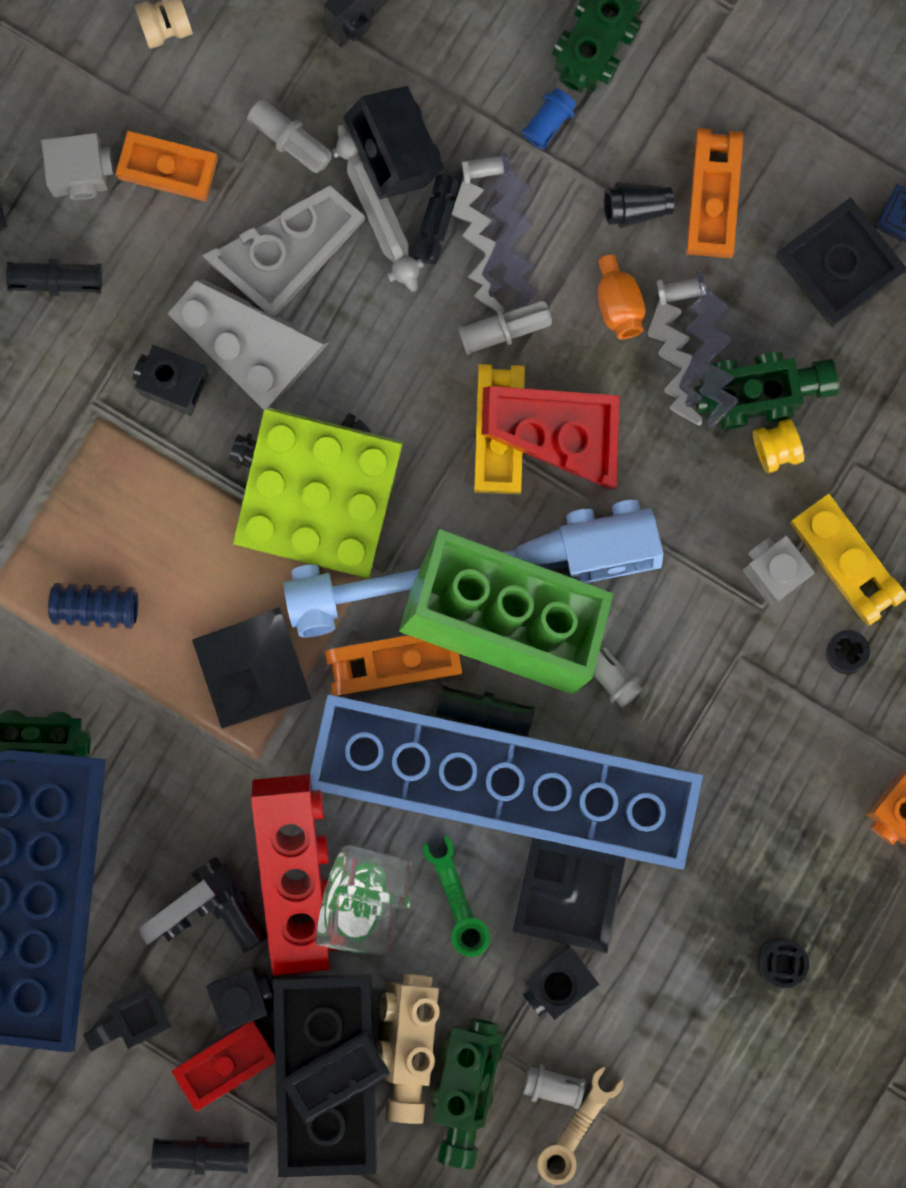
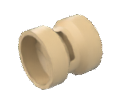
[134,0,193,49]

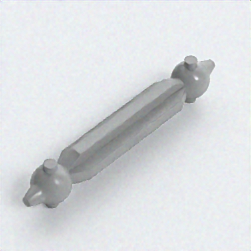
[332,124,424,292]

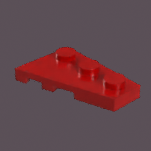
[481,386,619,489]

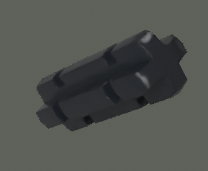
[414,174,460,265]

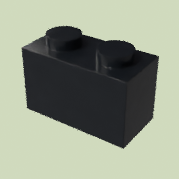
[343,86,444,200]

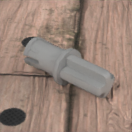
[247,98,332,173]
[458,300,552,355]

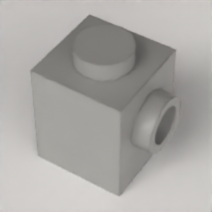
[41,133,114,200]
[742,536,815,607]

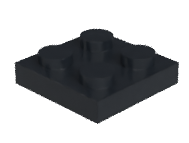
[776,197,906,328]

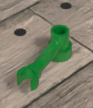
[423,835,490,958]

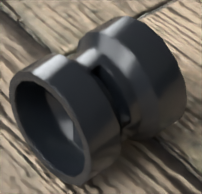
[756,938,809,988]

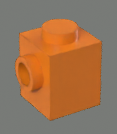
[866,770,906,845]

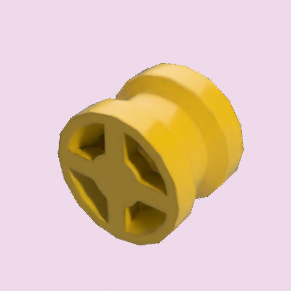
[753,418,804,474]

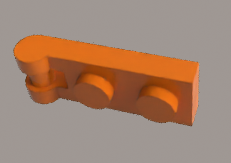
[686,127,744,259]
[325,635,462,697]

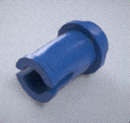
[521,88,576,150]

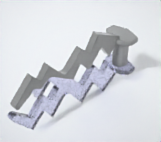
[451,152,539,313]
[648,272,738,428]

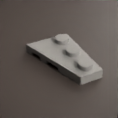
[202,185,365,317]
[168,279,330,410]

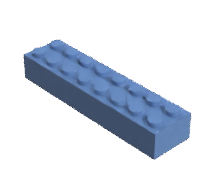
[310,694,703,870]

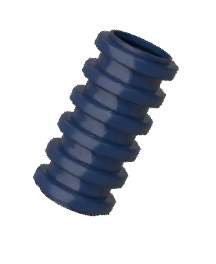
[48,583,139,629]

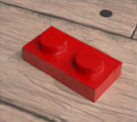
[171,1020,275,1112]

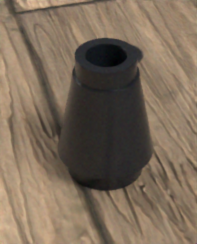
[603,182,674,228]

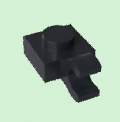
[83,984,172,1052]

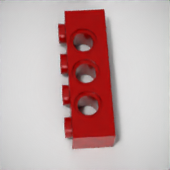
[251,774,338,976]

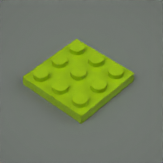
[233,407,403,579]

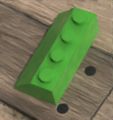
[399,529,613,695]

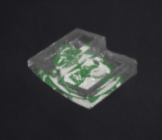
[316,845,411,958]

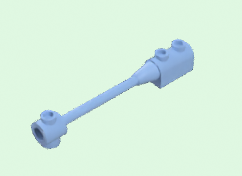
[283,500,663,637]

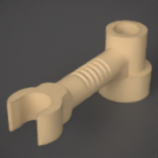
[536,1067,623,1185]

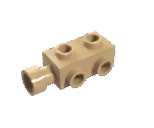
[376,974,440,1124]

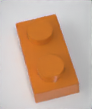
[115,131,218,202]

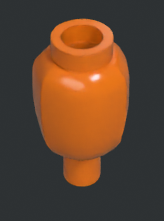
[597,255,646,340]

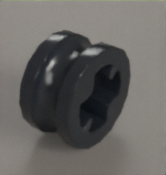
[826,630,870,675]

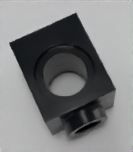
[522,944,600,1020]

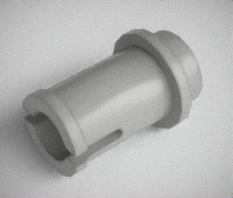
[593,647,643,708]
[522,1064,586,1109]

